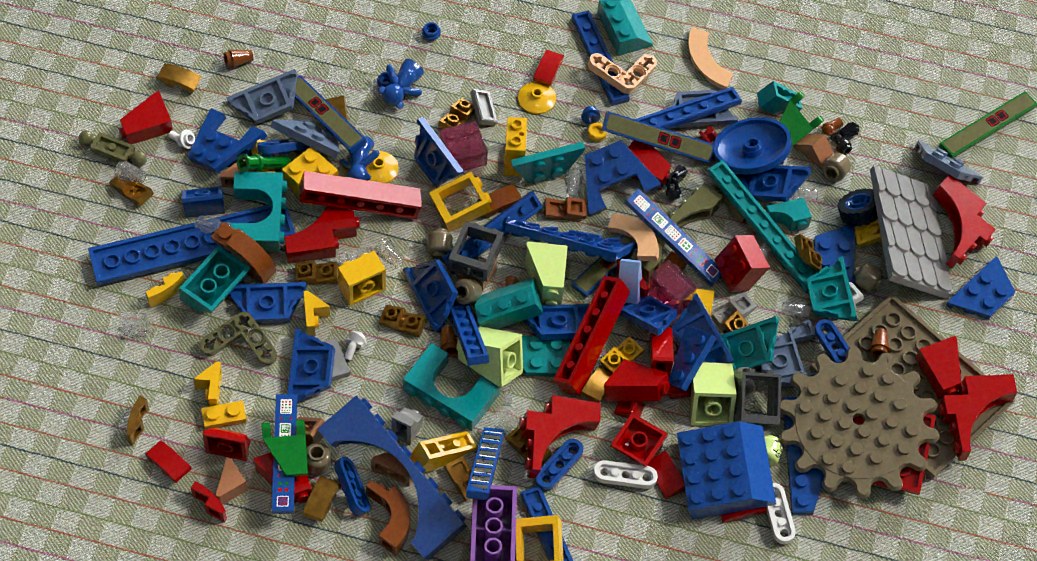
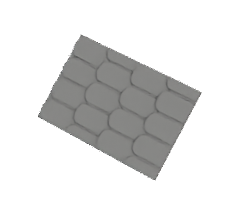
[870,165,952,299]

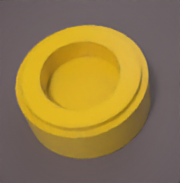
[588,123,607,142]

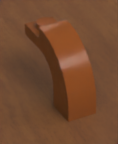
[211,222,276,284]
[366,480,410,556]

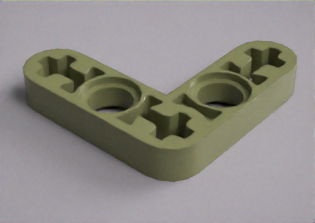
[200,312,277,365]

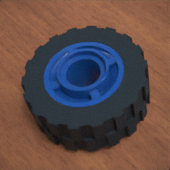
[837,188,878,227]

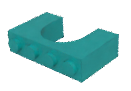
[231,172,287,251]
[403,343,500,431]

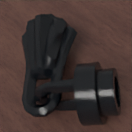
[831,121,860,155]
[665,165,688,200]

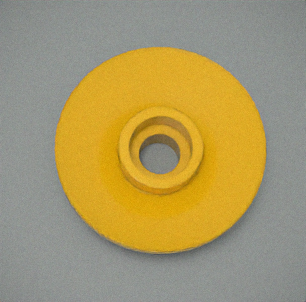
[518,82,556,115]
[366,151,399,184]

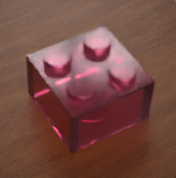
[438,121,488,171]
[647,260,697,316]

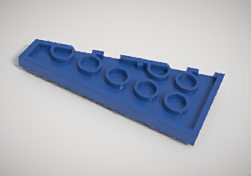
[505,220,638,262]
[783,397,824,515]

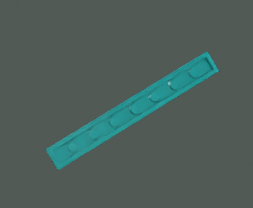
[706,160,817,293]

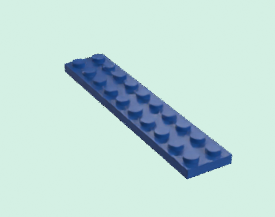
[88,205,295,286]

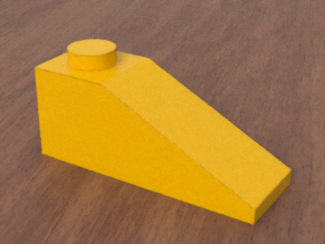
[410,431,478,473]

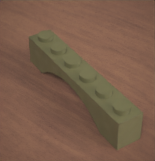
[629,183,723,282]

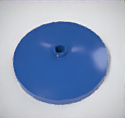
[714,117,792,174]

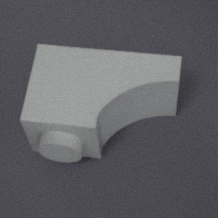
[392,407,423,445]

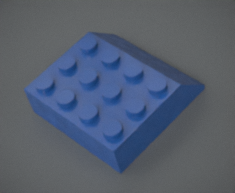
[677,421,777,520]

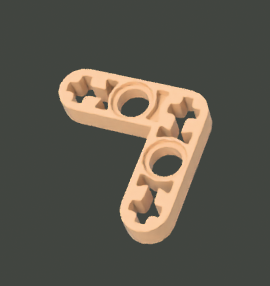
[587,53,657,94]

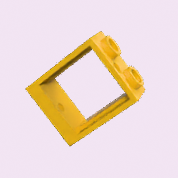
[504,117,527,177]
[429,171,492,232]
[516,515,563,561]

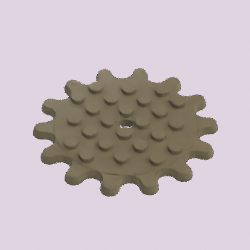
[779,347,940,499]

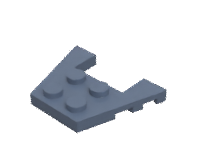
[760,319,817,388]

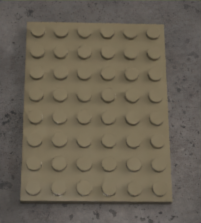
[810,294,1015,479]

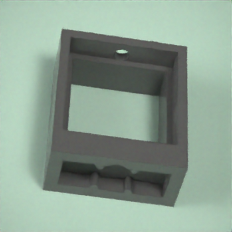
[449,221,503,282]
[733,368,782,426]

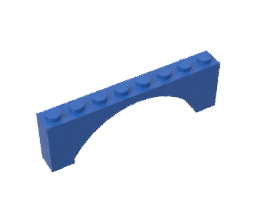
[318,395,468,561]

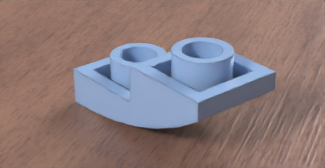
[619,259,642,304]

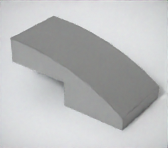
[711,292,757,333]

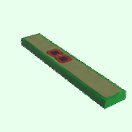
[939,91,1037,159]

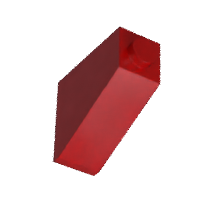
[118,91,173,144]
[628,140,671,191]
[649,328,673,375]
[915,336,961,399]
[604,359,670,401]
[254,452,312,503]

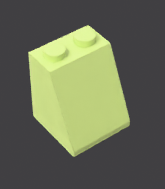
[525,242,568,306]
[457,326,523,387]
[690,362,737,426]

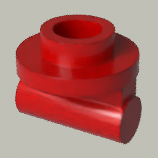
[698,126,718,143]

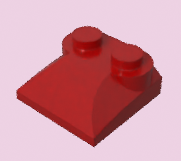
[610,413,668,468]
[203,428,251,461]

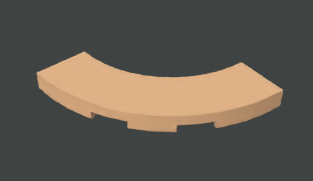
[688,27,733,90]
[608,214,659,261]

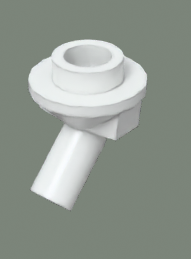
[168,130,195,149]
[344,331,367,360]

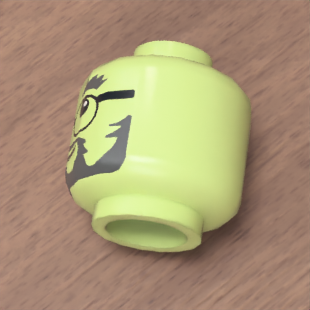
[765,435,783,466]

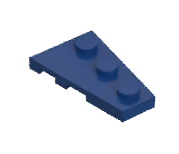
[669,326,717,392]

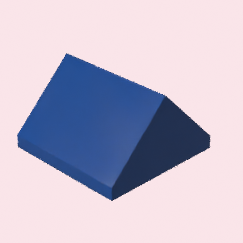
[182,186,225,218]

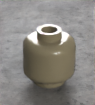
[822,153,851,181]
[426,228,453,259]
[853,262,884,292]
[454,278,482,305]
[306,443,331,474]

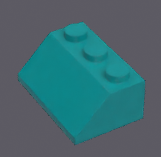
[597,0,653,56]
[179,246,251,313]
[475,277,543,329]

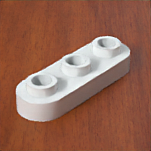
[594,460,658,489]
[766,483,796,545]

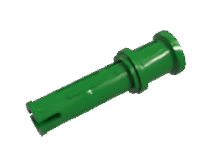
[237,154,291,172]

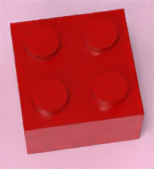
[714,235,770,292]

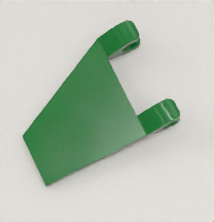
[779,91,824,146]
[261,420,308,477]

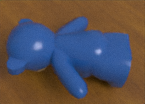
[378,59,424,109]
[339,135,380,181]

